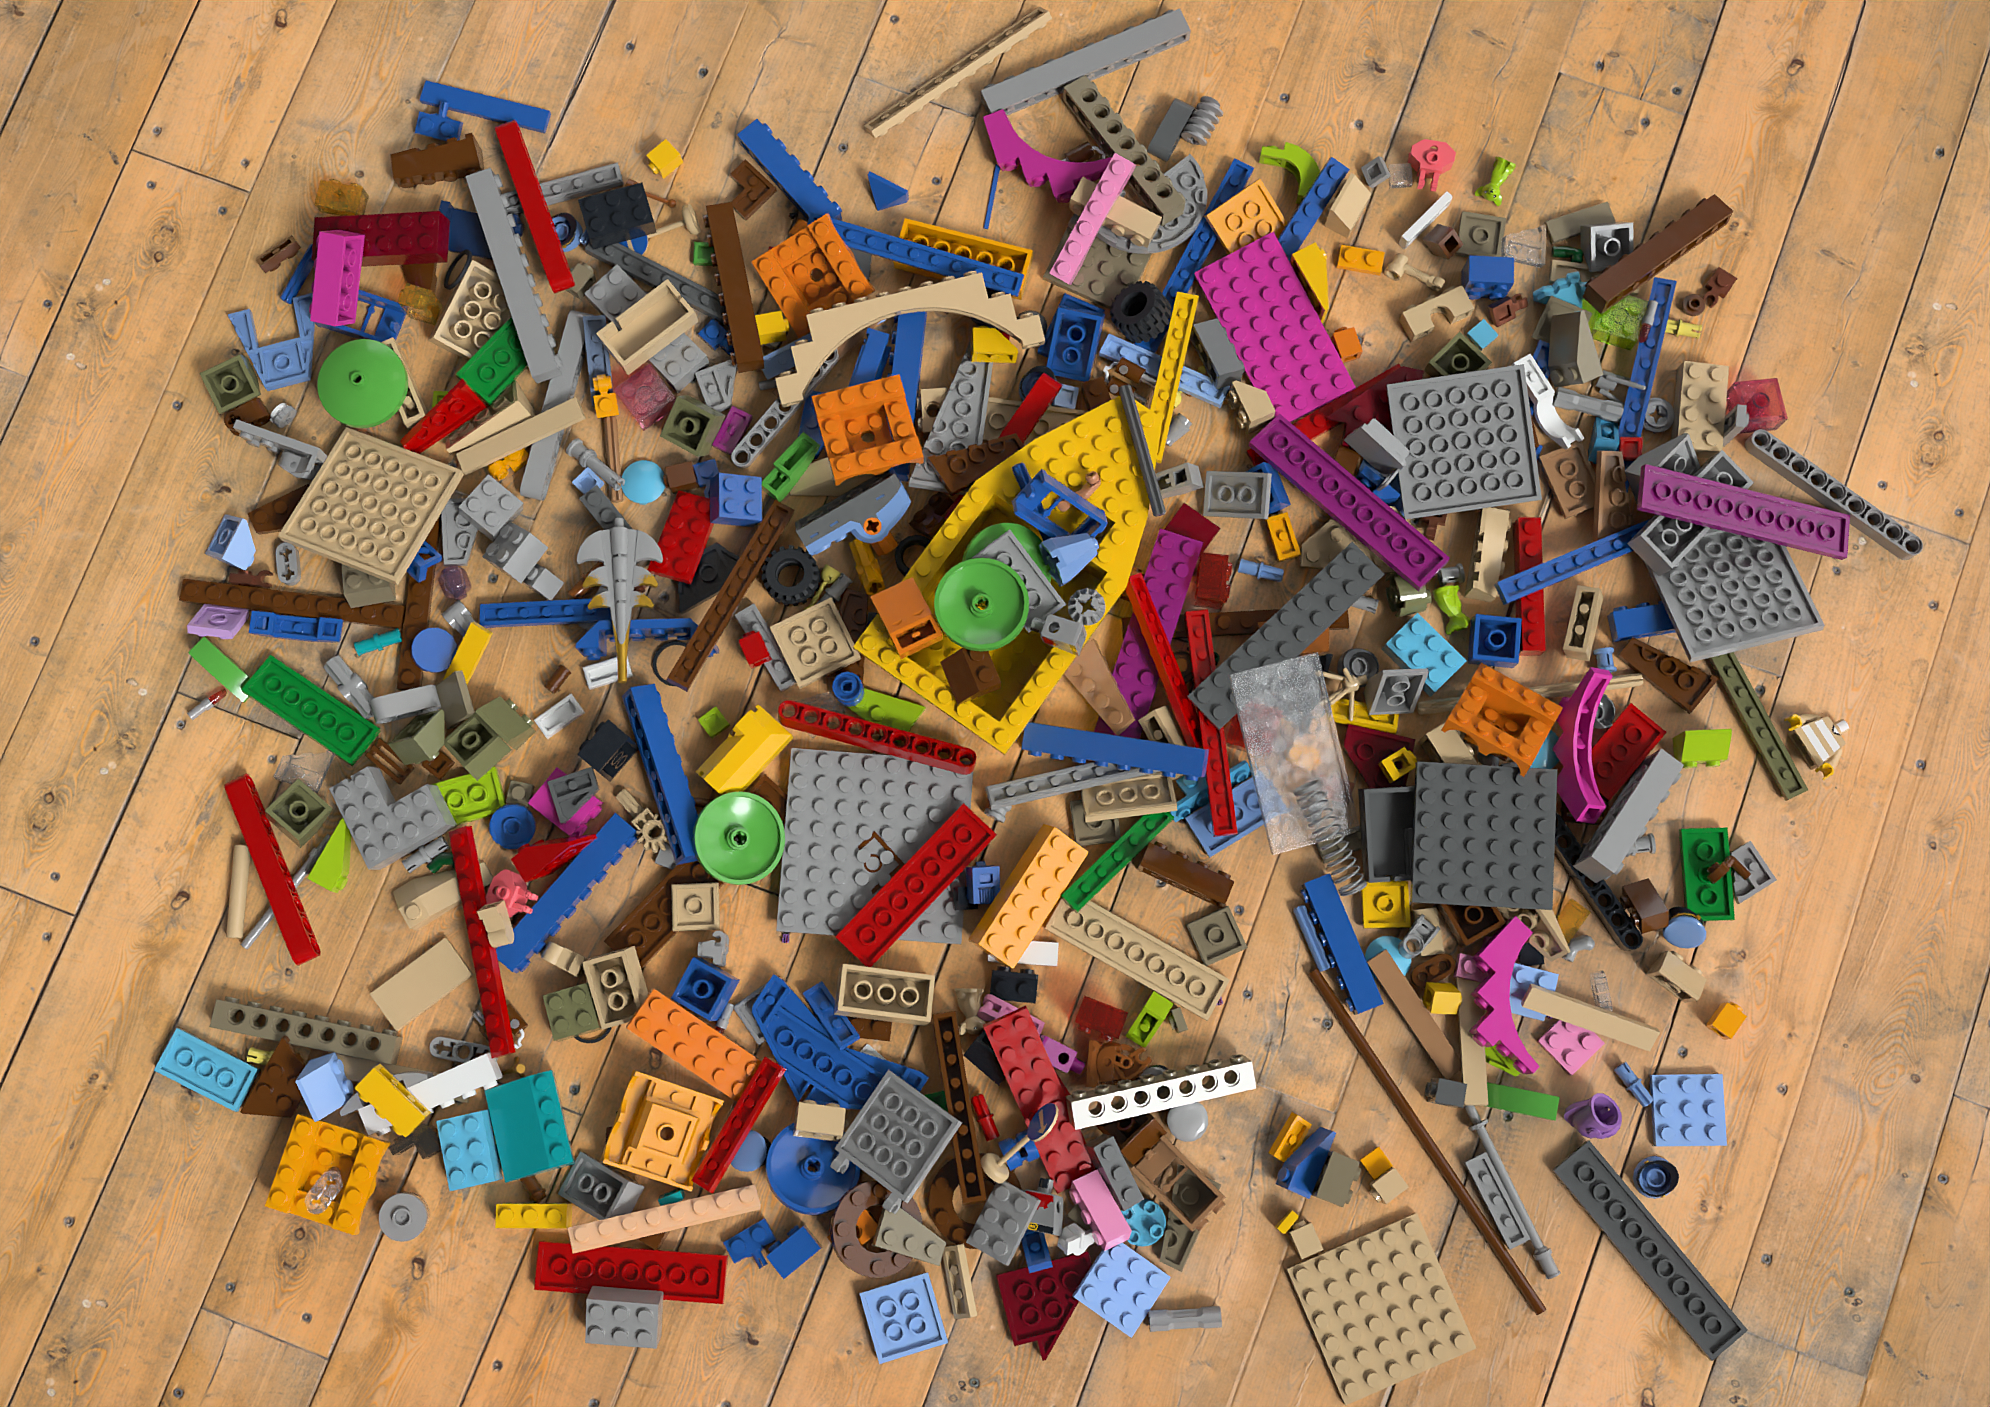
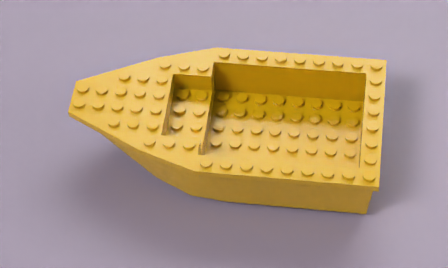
[853,396,1163,755]

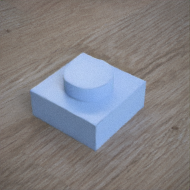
[1051,383,1079,409]
[572,467,605,494]

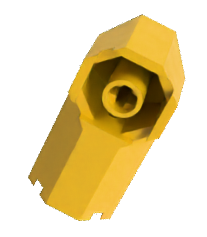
[696,704,794,795]

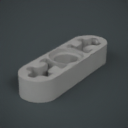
[430,1037,498,1063]

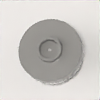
[379,1191,430,1242]

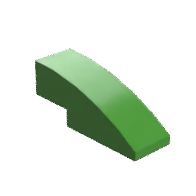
[762,432,820,502]
[188,637,251,703]
[1486,1082,1560,1121]

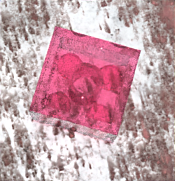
[614,364,676,431]
[1726,378,1788,434]

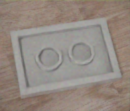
[1203,471,1272,519]
[966,1181,1041,1266]

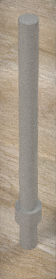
[240,834,331,950]

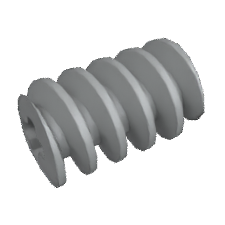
[1181,96,1223,146]

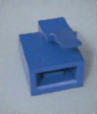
[966,861,1000,905]

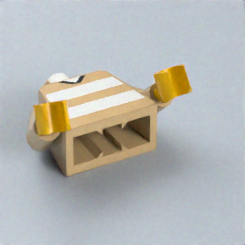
[1784,714,1849,780]

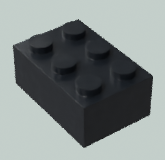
[578,182,657,250]
[577,719,639,782]

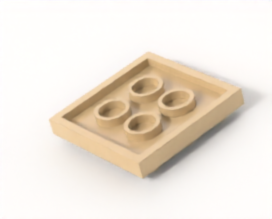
[770,598,861,689]

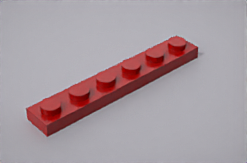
[691,1057,786,1193]

